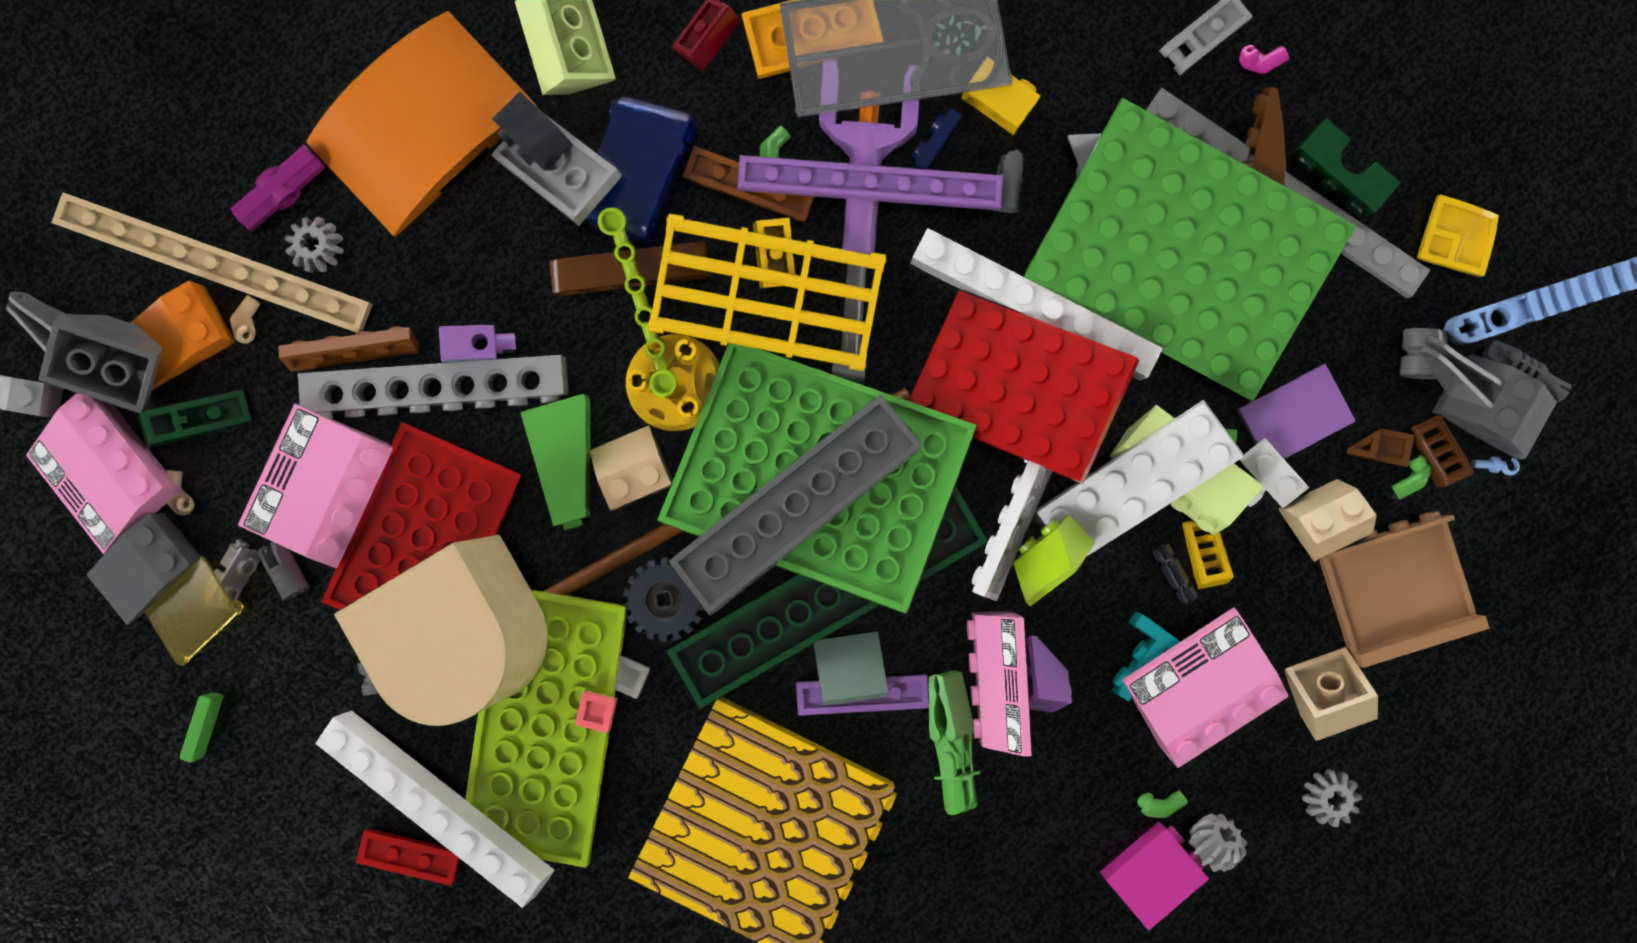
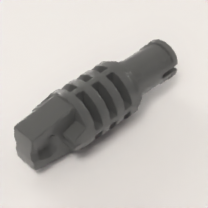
[1481,340,1571,402]

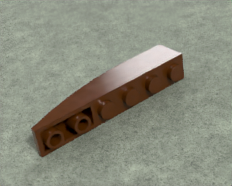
[1242,87,1286,186]

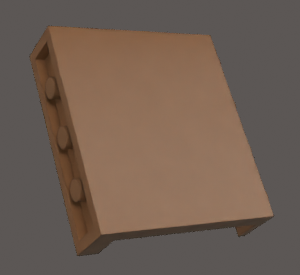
[1319,511,1490,668]

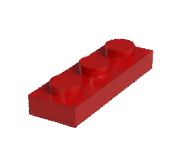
[356,828,460,886]

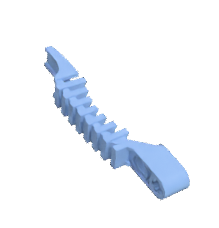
[1444,257,1637,345]

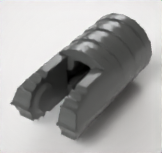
[994,149,1024,213]
[257,542,310,601]

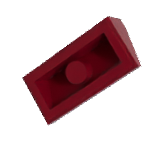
[671,0,740,70]

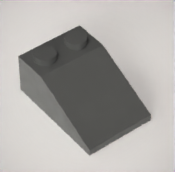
[87,513,205,625]

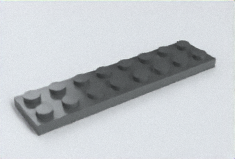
[669,394,923,615]

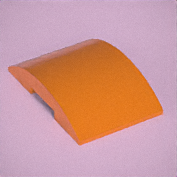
[306,11,537,237]

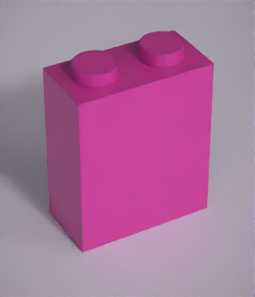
[1100,821,1209,930]

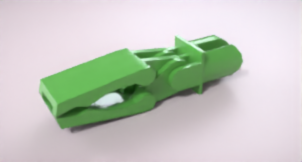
[929,670,980,815]

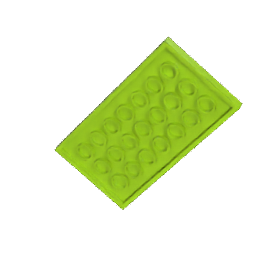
[465,590,628,868]

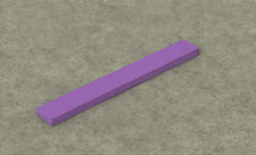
[738,155,1003,210]

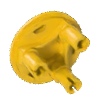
[626,334,720,431]

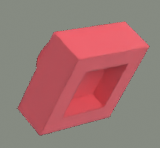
[575,690,618,733]

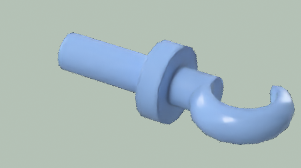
[1471,457,1520,476]

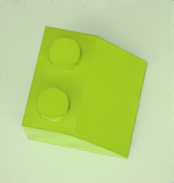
[1013,514,1095,606]

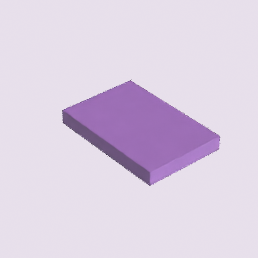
[1236,364,1356,459]

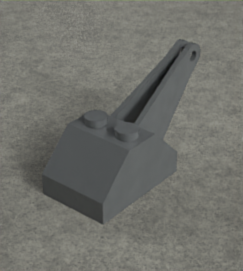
[6,291,163,413]
[1418,337,1557,460]

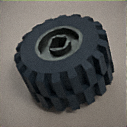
[623,558,708,641]

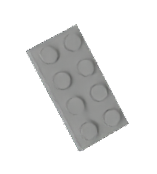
[491,116,623,226]

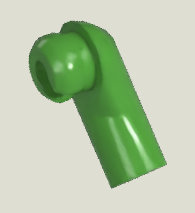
[760,126,791,158]

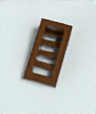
[1408,415,1474,487]

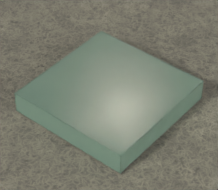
[814,632,888,706]

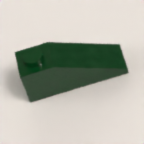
[138,389,252,449]

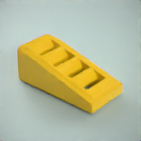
[1182,520,1234,589]

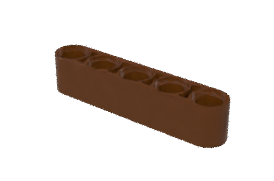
[549,242,711,296]

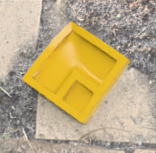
[1416,195,1499,277]

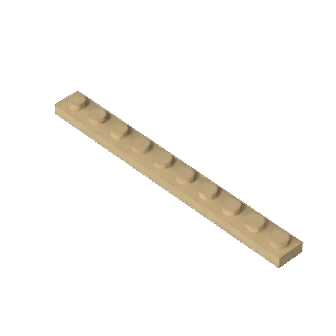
[51,193,372,333]

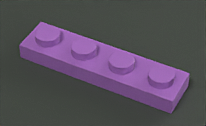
[796,674,929,715]

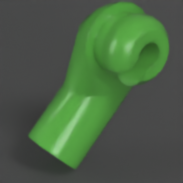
[1391,455,1433,500]
[1137,789,1188,819]

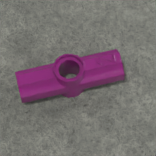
[231,145,326,232]

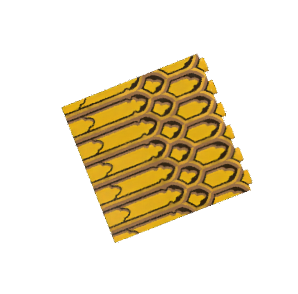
[628,696,897,943]

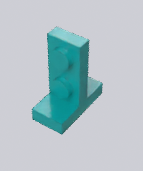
[1112,612,1180,702]

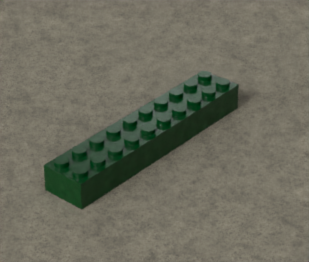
[667,485,988,709]

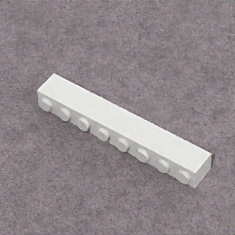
[910,228,1163,381]
[315,711,555,908]

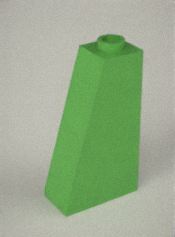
[520,394,590,530]

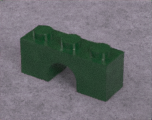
[1291,118,1400,218]

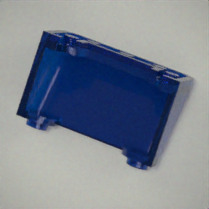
[583,95,698,247]

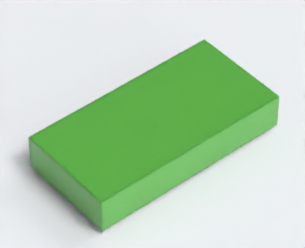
[180,692,224,762]

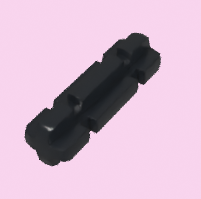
[1152,543,1198,604]

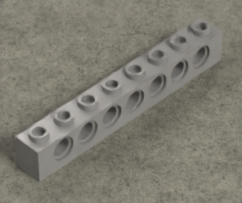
[298,355,569,419]

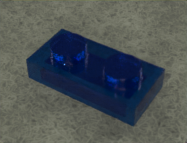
[912,108,962,170]

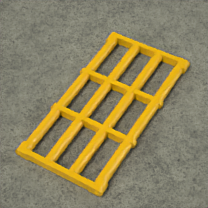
[648,213,886,372]

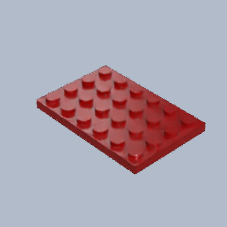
[910,290,1140,484]
[321,422,523,610]

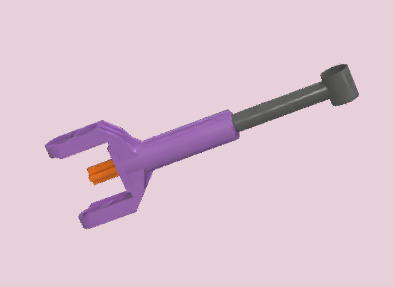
[819,60,921,385]

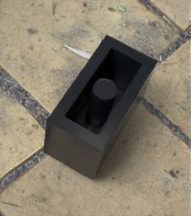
[492,91,572,171]

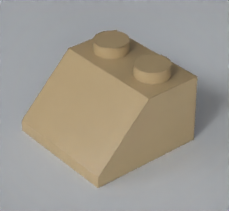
[589,425,673,511]
[1279,479,1377,561]
[1285,647,1378,741]

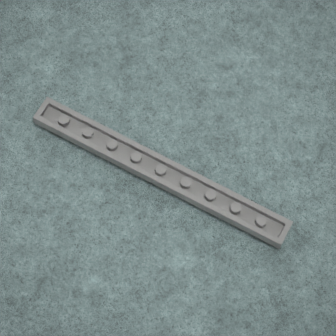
[1146,88,1430,298]

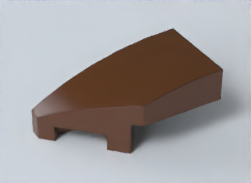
[1346,429,1414,468]

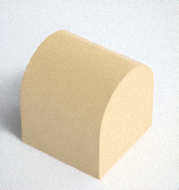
[334,535,547,726]

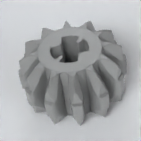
[285,217,344,273]
[1302,769,1362,827]
[1188,813,1247,872]

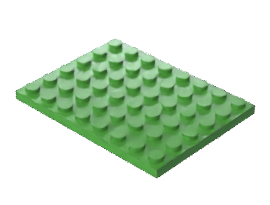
[1023,98,1357,401]
[657,344,977,614]

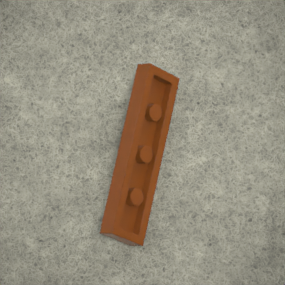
[683,146,815,224]
[279,326,419,372]

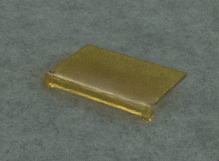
[145,556,243,666]

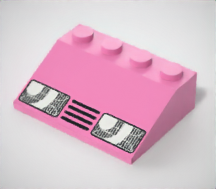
[26,393,181,554]
[238,404,393,568]
[1122,608,1289,768]
[967,610,1031,756]

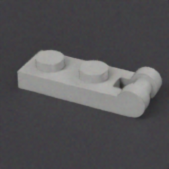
[1159,0,1253,76]

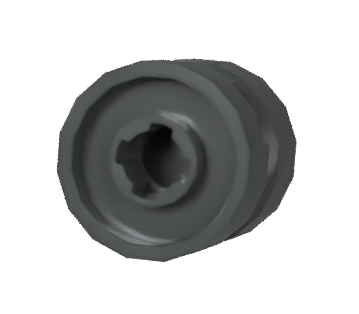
[1400,328,1448,379]

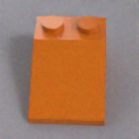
[131,281,236,390]

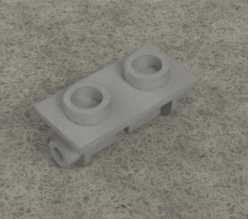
[203,540,261,609]

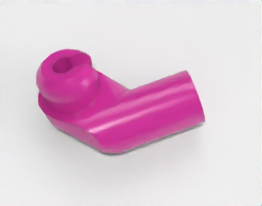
[1239,45,1289,74]

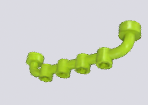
[598,207,677,397]

